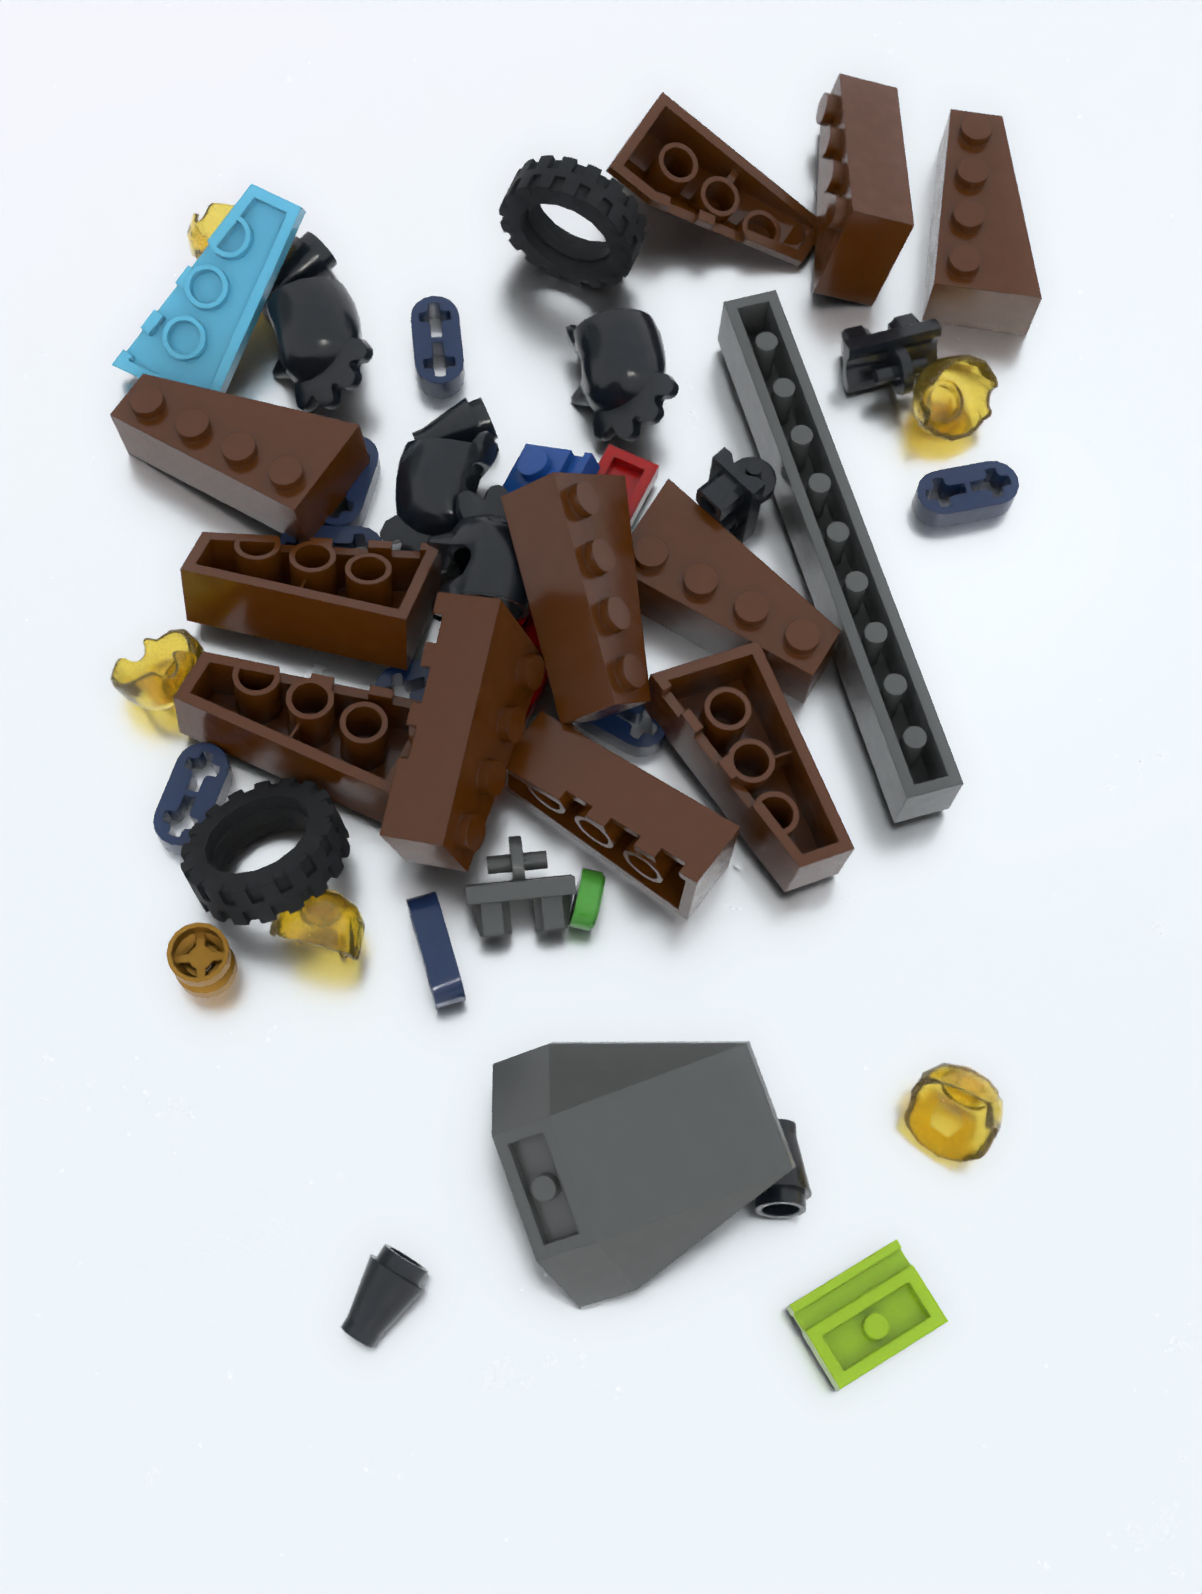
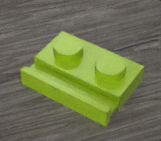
[786,1239,948,1391]

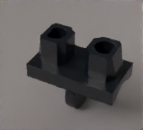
[841,313,942,395]
[695,447,777,544]

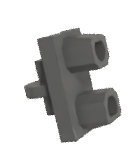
[464,836,576,937]

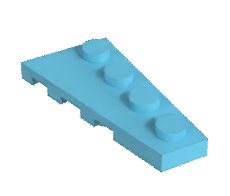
[112,184,306,393]

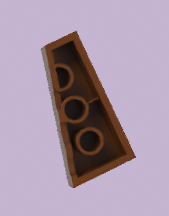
[922,109,1042,335]
[110,374,370,543]
[379,592,545,872]

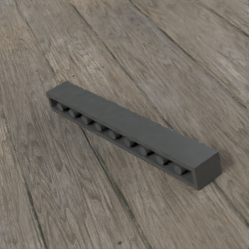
[717,290,964,823]

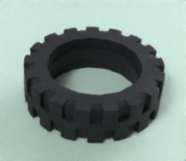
[499,155,647,288]
[180,778,350,926]

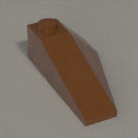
[606,92,816,266]

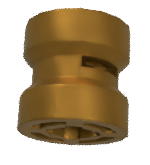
[166,922,237,998]

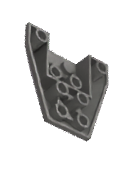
[492,1041,796,1307]

